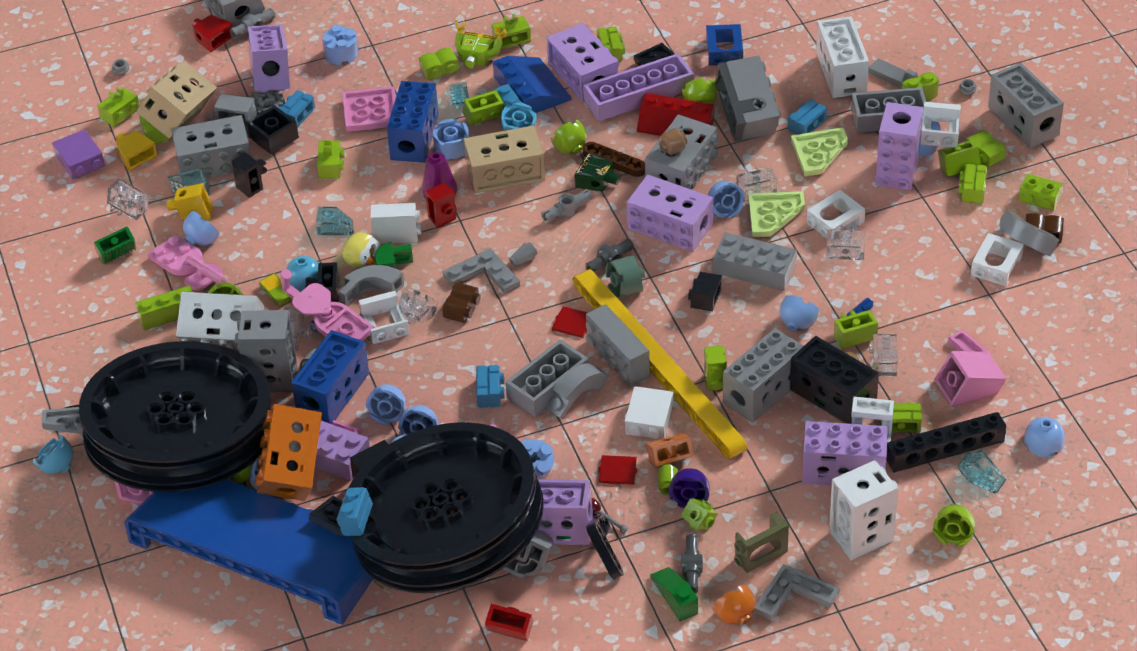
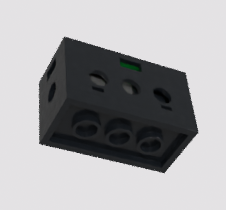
[790,335,879,424]

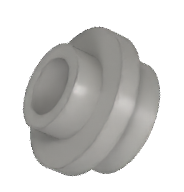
[112,59,129,75]
[959,79,977,95]

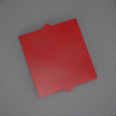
[552,306,589,338]
[598,455,638,485]

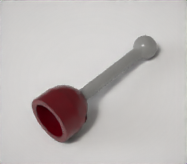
[592,498,628,533]

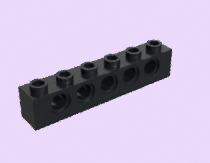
[886,412,1007,473]

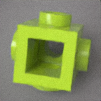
[680,498,718,531]

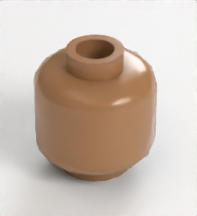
[659,128,688,155]

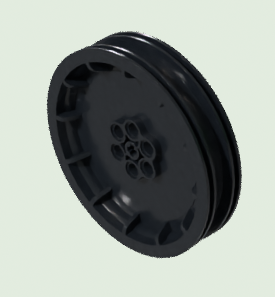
[79,341,271,492]
[348,422,544,593]

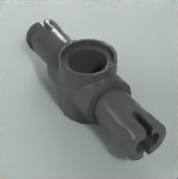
[585,239,633,272]
[682,534,703,593]

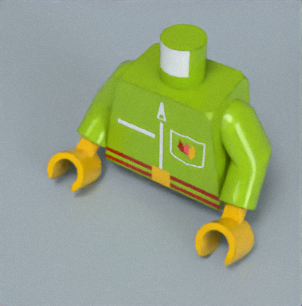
[455,20,507,68]

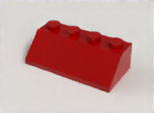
[637,93,714,141]

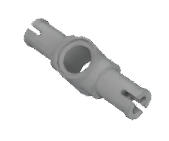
[230,8,276,39]
[541,189,593,223]

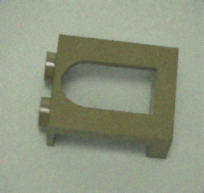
[734,512,789,573]

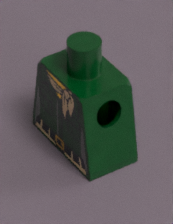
[575,153,621,192]

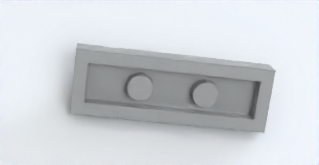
[868,58,919,88]

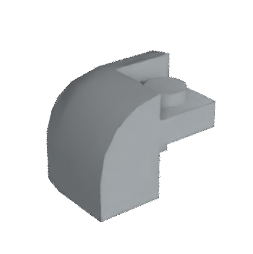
[502,531,554,578]

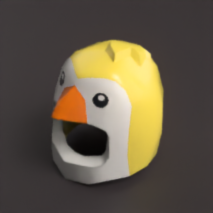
[342,232,380,269]

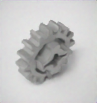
[248,90,285,115]

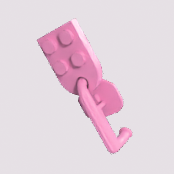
[147,235,228,290]
[281,269,374,341]

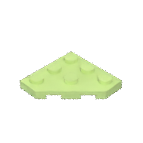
[791,127,848,177]
[748,191,805,237]

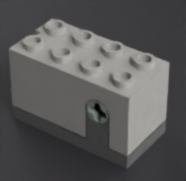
[715,55,781,142]

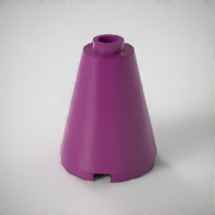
[421,152,457,199]

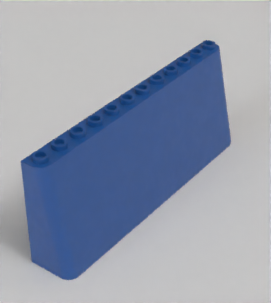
[124,479,374,625]

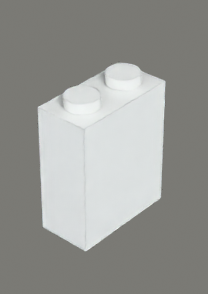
[371,203,422,244]
[625,386,673,439]

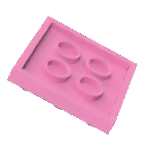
[342,86,396,132]

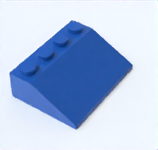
[493,56,572,113]

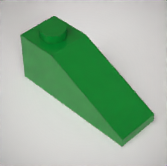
[650,567,698,622]

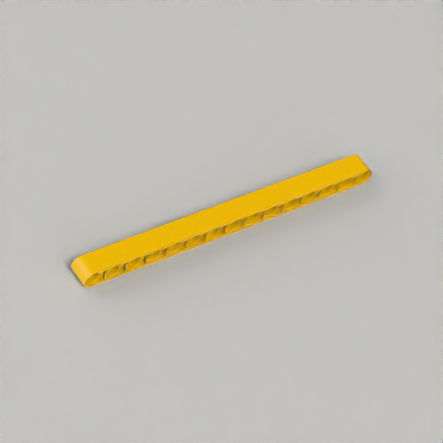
[573,269,747,459]

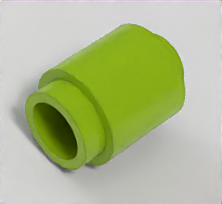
[658,464,678,496]

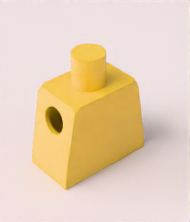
[115,131,157,171]
[167,183,213,221]

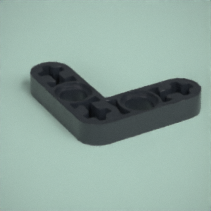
[586,514,624,580]

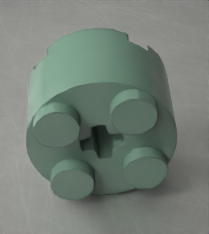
[605,255,645,298]

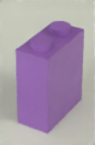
[52,129,105,180]

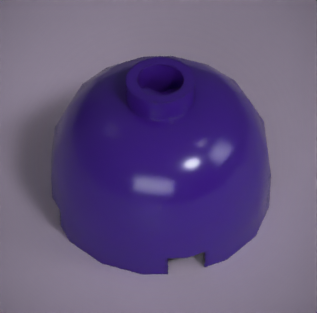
[669,468,710,508]

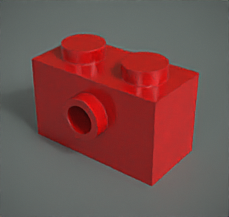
[425,183,457,228]
[485,603,534,641]

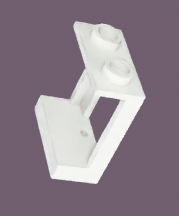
[921,102,961,148]
[807,190,865,242]
[971,233,1024,286]
[359,291,409,344]
[851,397,894,442]

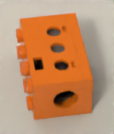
[254,404,322,501]

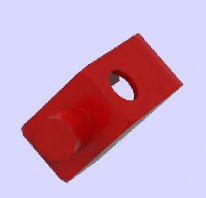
[192,15,233,52]

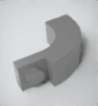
[999,209,1059,256]
[339,265,404,307]
[546,363,609,419]

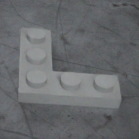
[443,248,520,294]
[754,564,840,621]

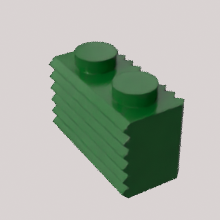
[94,226,136,264]

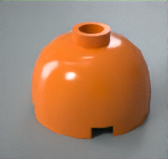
[712,584,756,625]

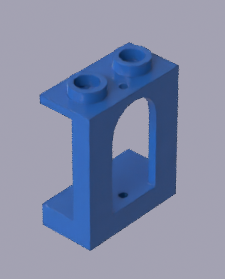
[706,24,743,66]

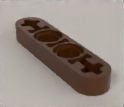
[583,142,645,177]

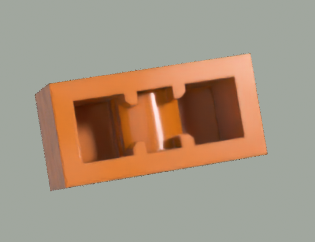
[645,433,694,467]

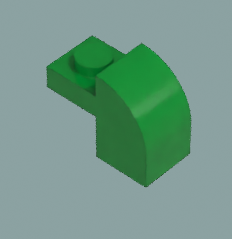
[375,242,413,269]

